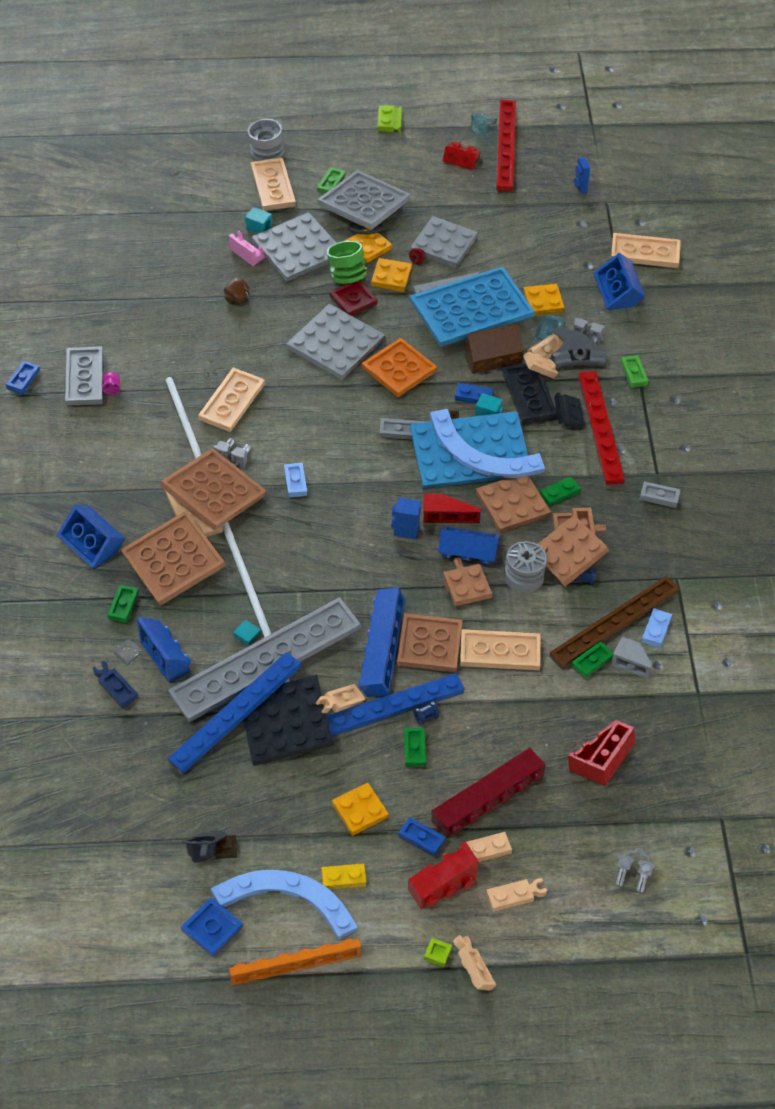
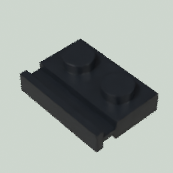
[554,392,585,430]

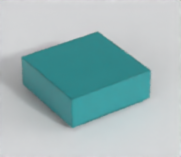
[233,620,261,646]

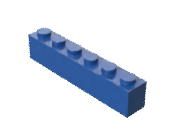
[359,587,405,697]

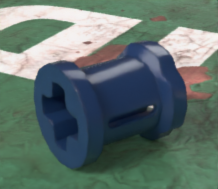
[574,568,597,585]
[413,701,440,726]

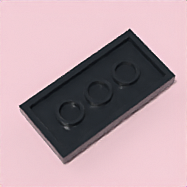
[502,363,557,424]

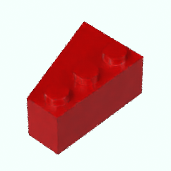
[568,720,635,786]
[408,841,479,909]

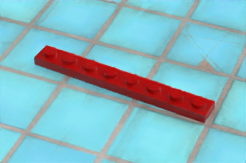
[496,100,516,191]
[578,371,625,485]

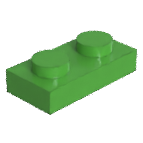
[317,167,346,194]
[620,355,649,388]

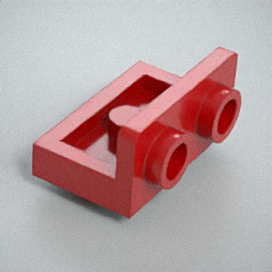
[442,141,481,169]

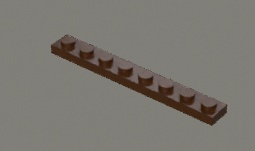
[549,576,679,669]

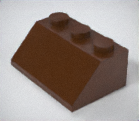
[466,324,524,374]

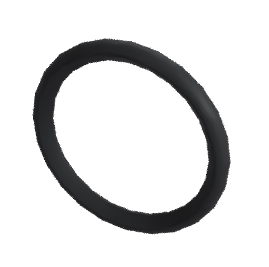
[348,222,383,235]

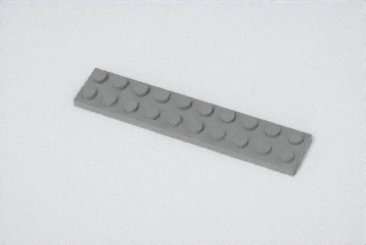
[168,597,361,723]

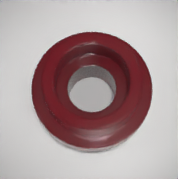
[409,248,425,265]

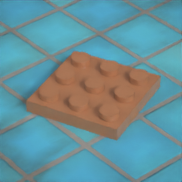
[476,476,551,533]
[538,515,609,587]
[397,613,463,672]

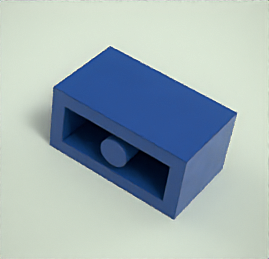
[391,497,421,539]

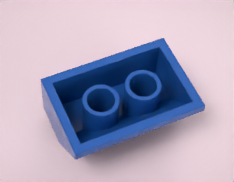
[594,252,646,310]
[57,504,125,568]
[438,526,500,564]
[137,617,191,683]

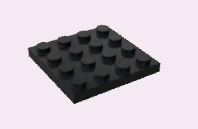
[244,675,333,766]

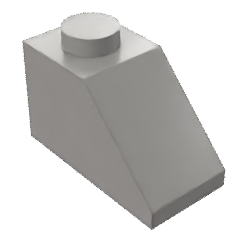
[611,636,652,679]

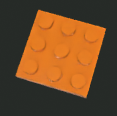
[362,338,437,397]

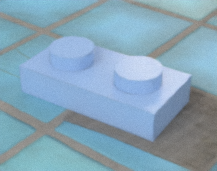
[284,463,307,498]
[641,608,672,648]

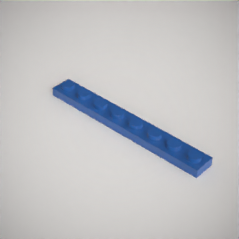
[168,652,302,774]
[327,673,464,737]

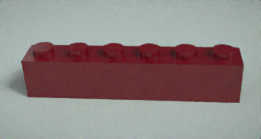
[431,747,546,838]

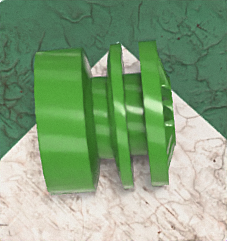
[327,241,367,284]

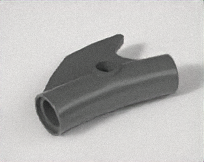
[551,328,606,369]

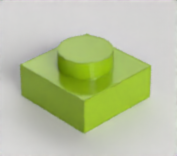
[424,938,452,967]

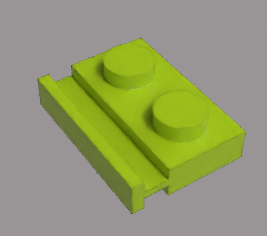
[378,105,402,132]

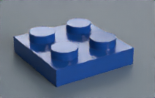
[181,898,243,957]

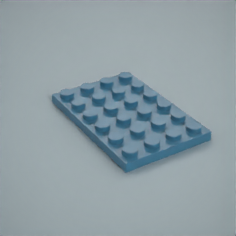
[410,266,535,347]
[410,411,532,489]

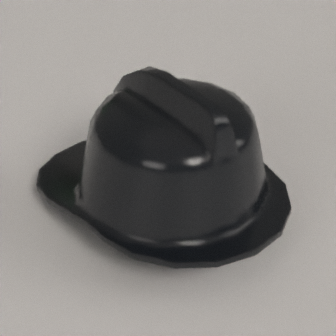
[182,831,227,863]

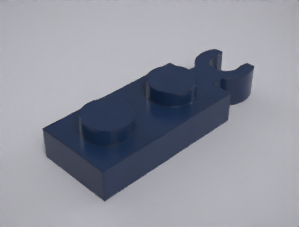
[93,661,139,709]

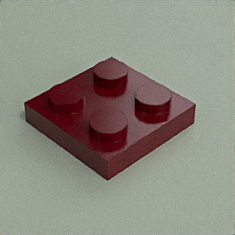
[330,280,378,316]

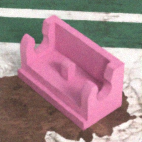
[229,231,265,266]

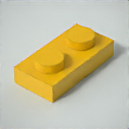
[322,863,366,890]

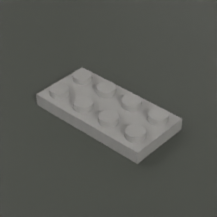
[65,347,103,406]

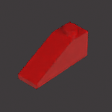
[423,493,481,524]

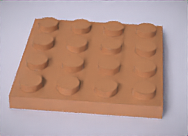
[160,448,267,530]
[121,510,226,606]

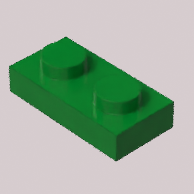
[539,476,581,507]
[107,585,139,624]
[571,641,614,679]
[404,728,426,767]

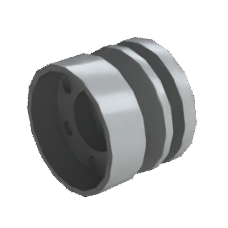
[248,119,285,161]
[504,541,547,593]

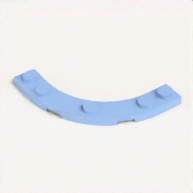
[430,409,545,478]
[211,870,358,941]

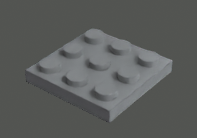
[410,216,478,268]

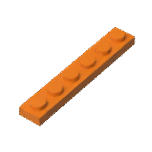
[229,939,361,986]

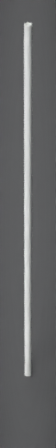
[166,377,290,683]

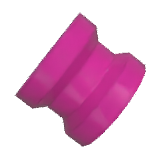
[102,372,120,395]

